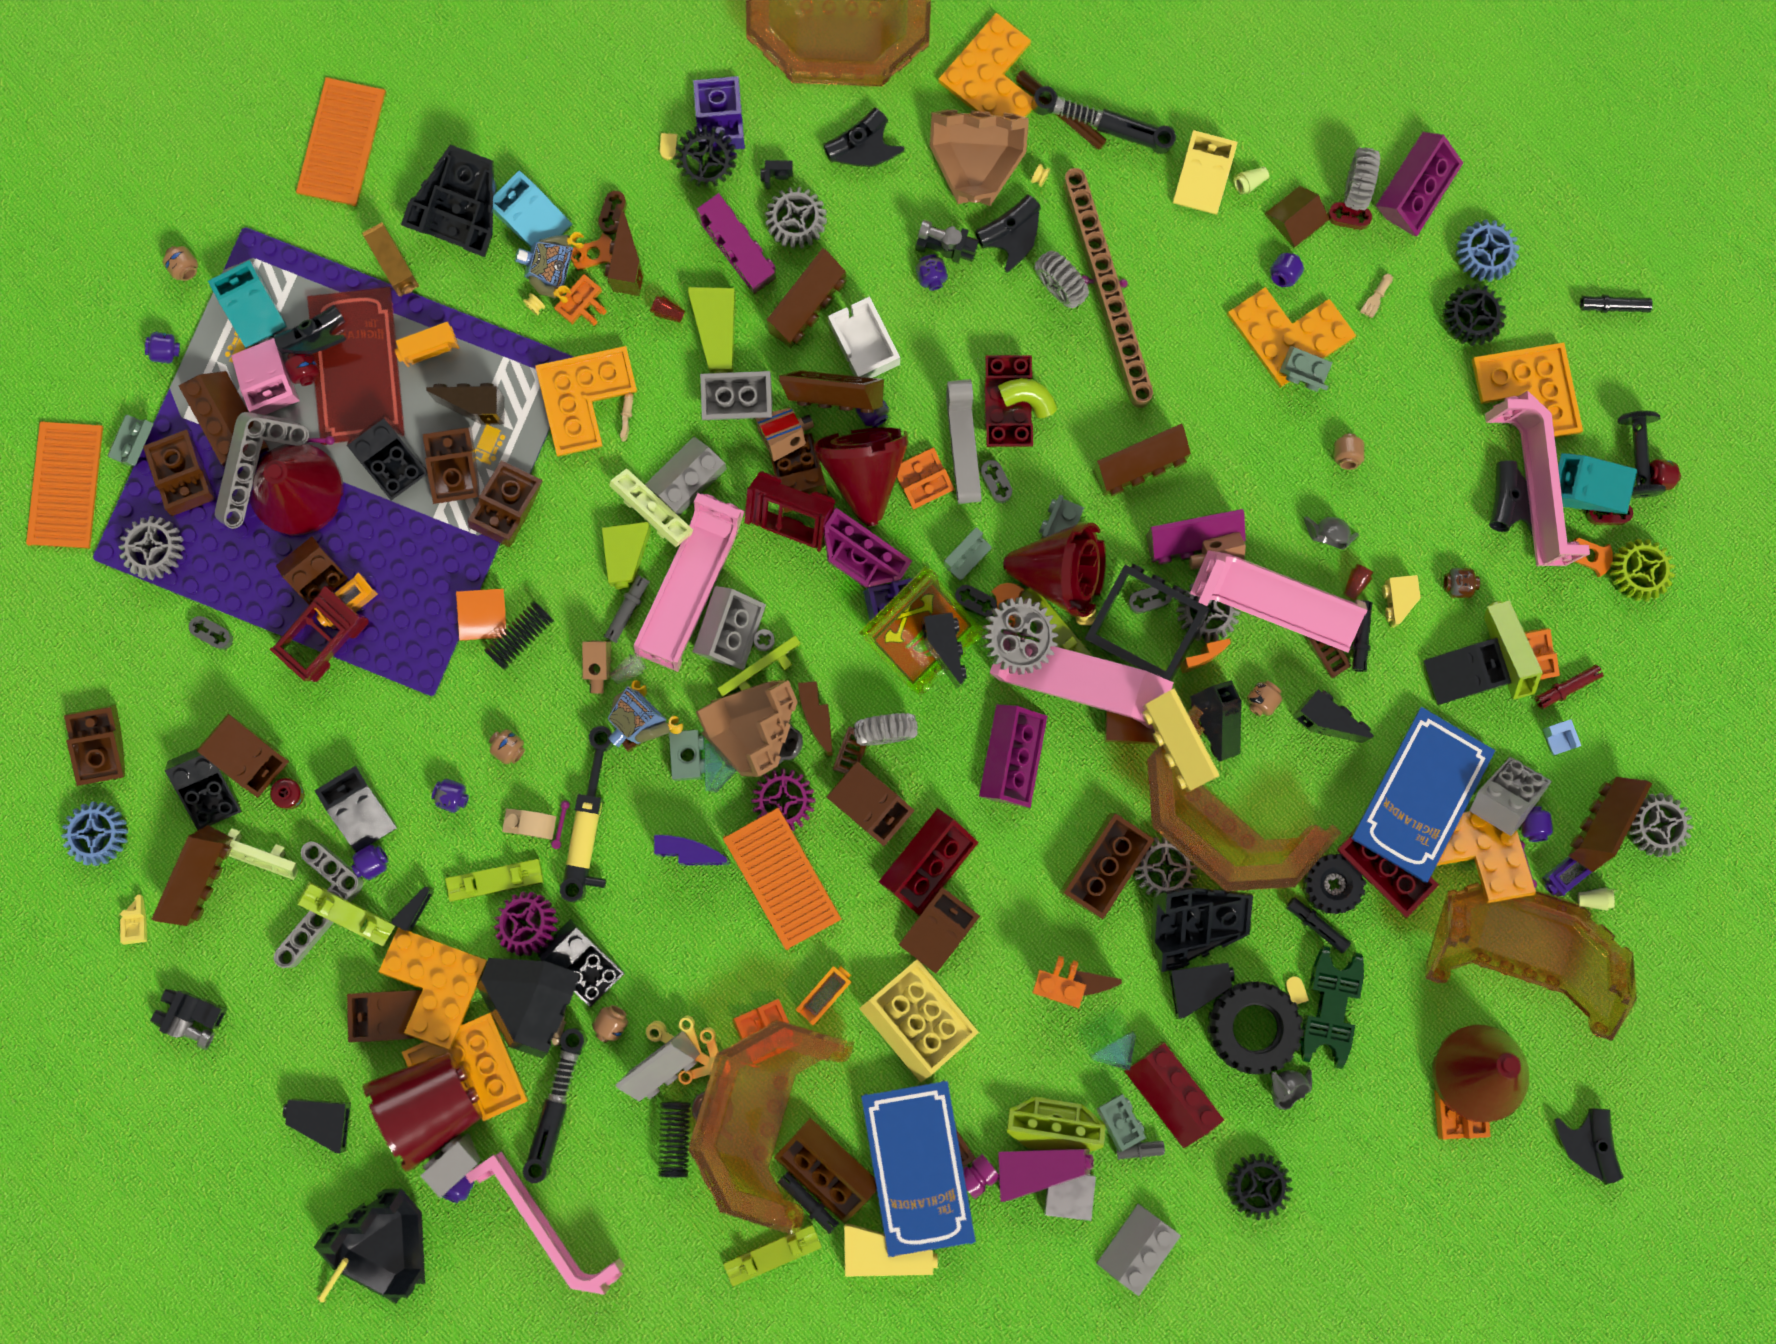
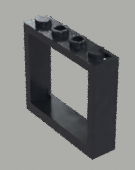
[1085,563,1210,682]

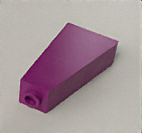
[999,1149,1094,1202]

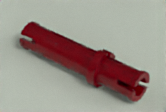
[1535,664,1604,710]

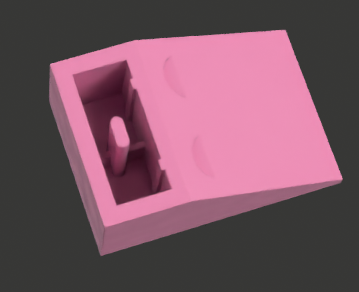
[231,338,300,415]

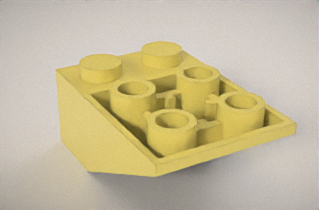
[1173,130,1237,215]

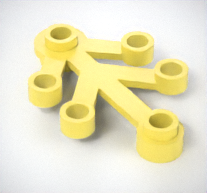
[646,1016,730,1084]

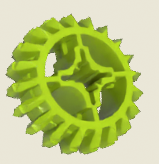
[1610,539,1676,602]

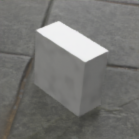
[1044,1174,1096,1221]

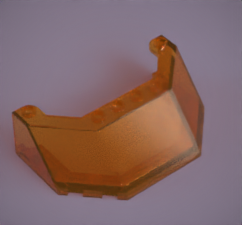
[746,0,931,86]
[1147,705,1342,892]
[1425,882,1637,1041]
[688,1020,855,1234]

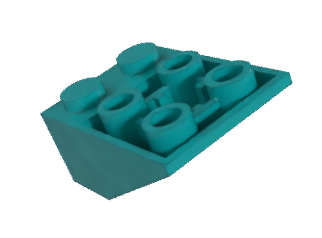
[208,260,287,348]
[1558,453,1637,514]

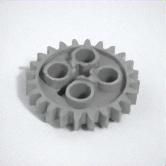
[982,597,1058,675]

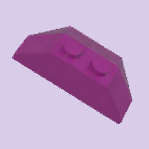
[824,508,912,588]

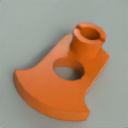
[571,233,612,271]
[1573,538,1613,577]
[991,583,1025,628]

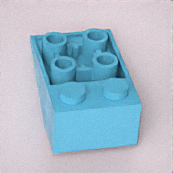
[493,171,572,248]

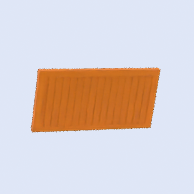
[296,78,386,206]
[26,421,103,549]
[723,807,842,950]

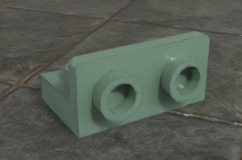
[1279,346,1333,392]
[107,415,154,466]
[1038,494,1084,539]
[944,527,991,581]
[1096,1094,1146,1152]

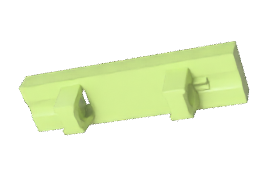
[609,468,693,547]
[228,828,298,880]

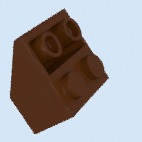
[276,536,348,605]

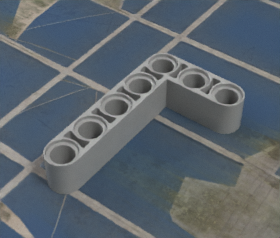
[946,379,981,504]
[215,412,309,529]
[274,842,363,968]

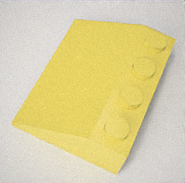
[859,960,979,1083]

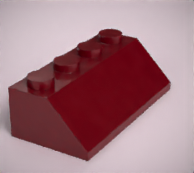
[878,808,979,916]
[1337,825,1439,919]
[1124,1042,1224,1148]

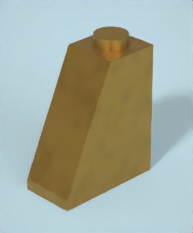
[362,222,419,297]

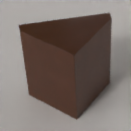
[1264,186,1329,248]

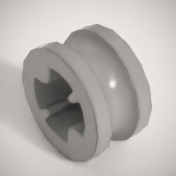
[754,629,775,651]

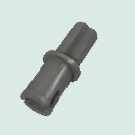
[1117,1141,1165,1160]

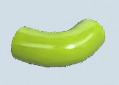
[998,378,1057,418]

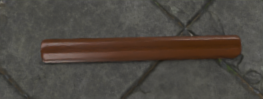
[1016,70,1107,150]

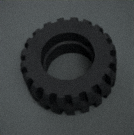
[1207,982,1303,1075]

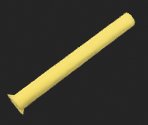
[317,1258,348,1302]

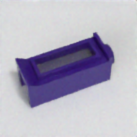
[1542,856,1592,897]

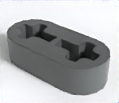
[981,460,1012,503]
[1128,587,1172,614]
[189,616,233,650]

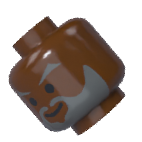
[1443,568,1480,598]

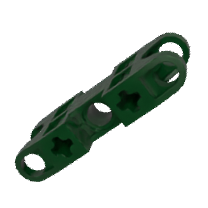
[1300,946,1364,1069]

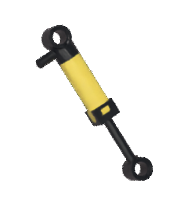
[560,726,614,903]

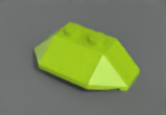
[1007,1097,1106,1152]

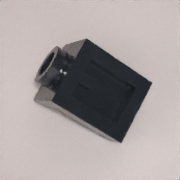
[761,160,794,189]

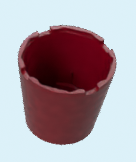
[362,1053,483,1172]

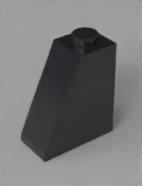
[1169,963,1235,1019]
[283,1098,351,1153]

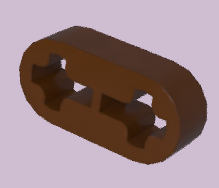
[598,191,627,235]

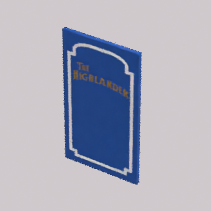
[1351,707,1495,883]
[861,1081,976,1257]

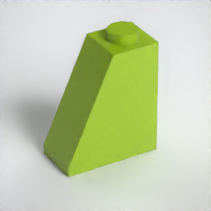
[602,522,651,589]

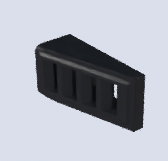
[390,886,434,932]

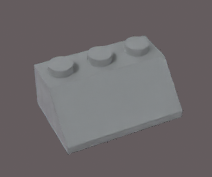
[700,371,772,420]
[645,437,727,516]
[692,586,766,670]
[616,1031,700,1101]
[1096,1204,1181,1296]

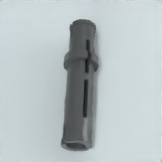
[604,575,650,643]

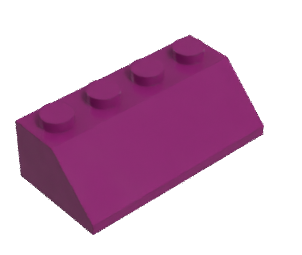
[1376,132,1463,237]
[1146,509,1246,565]
[979,704,1048,808]

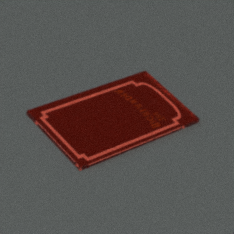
[307,287,405,445]

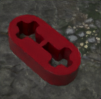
[1327,202,1372,230]
[1586,505,1633,525]

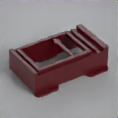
[744,471,835,552]
[269,586,369,682]

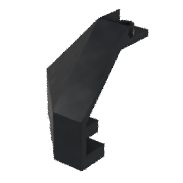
[477,958,580,1059]
[314,1188,425,1303]

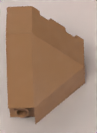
[930,110,1029,206]
[696,680,797,777]

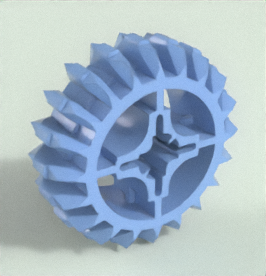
[1456,219,1519,282]
[61,802,129,866]

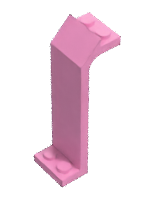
[1485,391,1590,566]
[634,493,745,672]
[1190,550,1368,653]
[990,630,1174,730]
[466,1151,625,1295]

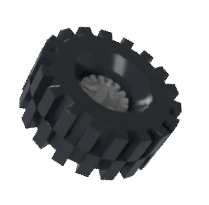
[1303,854,1366,914]

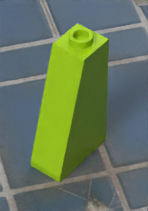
[688,287,736,374]
[1484,600,1543,700]

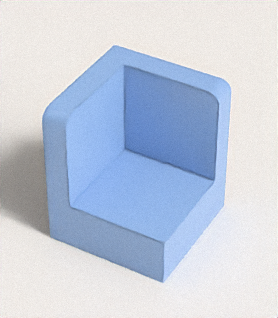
[1543,719,1581,755]

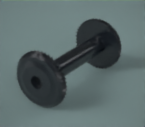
[1618,411,1666,498]

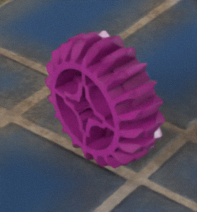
[751,769,816,831]
[494,892,558,956]

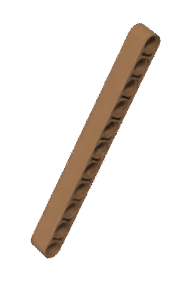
[1063,168,1153,408]

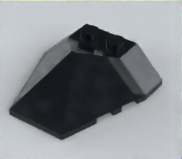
[401,144,494,257]
[1151,887,1253,972]

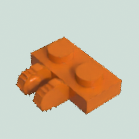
[554,274,607,326]
[1032,956,1086,1008]

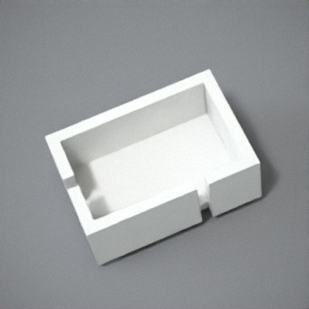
[828,297,900,378]

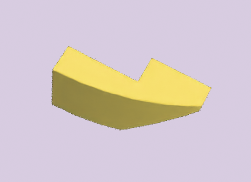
[120,894,147,945]

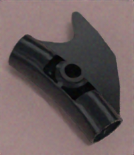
[823,107,905,167]
[975,194,1041,273]
[274,305,346,355]
[1489,460,1533,537]
[1554,1108,1624,1184]

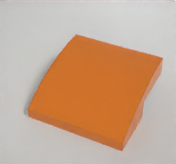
[897,447,955,510]
[456,589,507,641]
[1525,628,1560,679]
[1180,638,1231,673]
[732,999,798,1064]
[1434,1090,1491,1139]

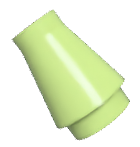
[1234,166,1269,194]
[1578,887,1615,911]

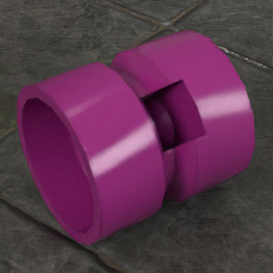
[963,1153,1000,1199]

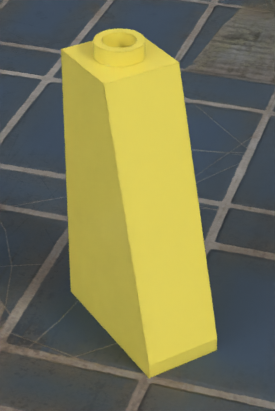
[845,1224,938,1276]

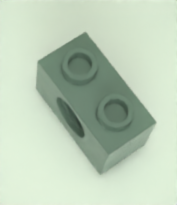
[669,730,706,781]

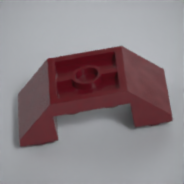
[985,355,1033,447]

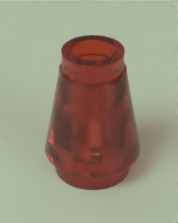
[650,295,685,323]
[1343,564,1374,600]

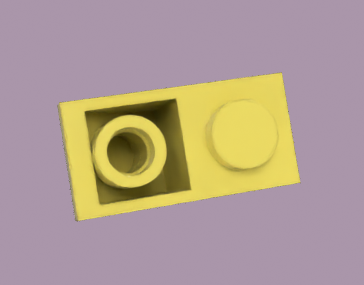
[1382,575,1421,627]

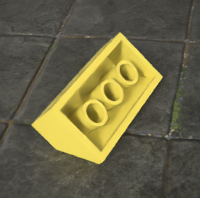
[1142,688,1220,793]

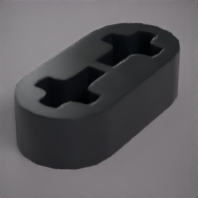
[955,585,997,618]

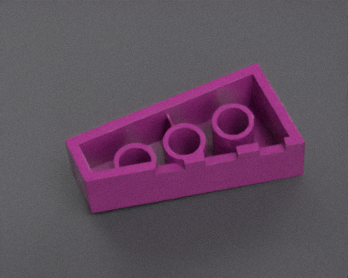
[697,193,776,294]

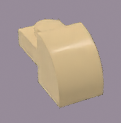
[502,808,556,840]

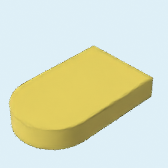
[660,133,677,160]
[1286,977,1309,1005]

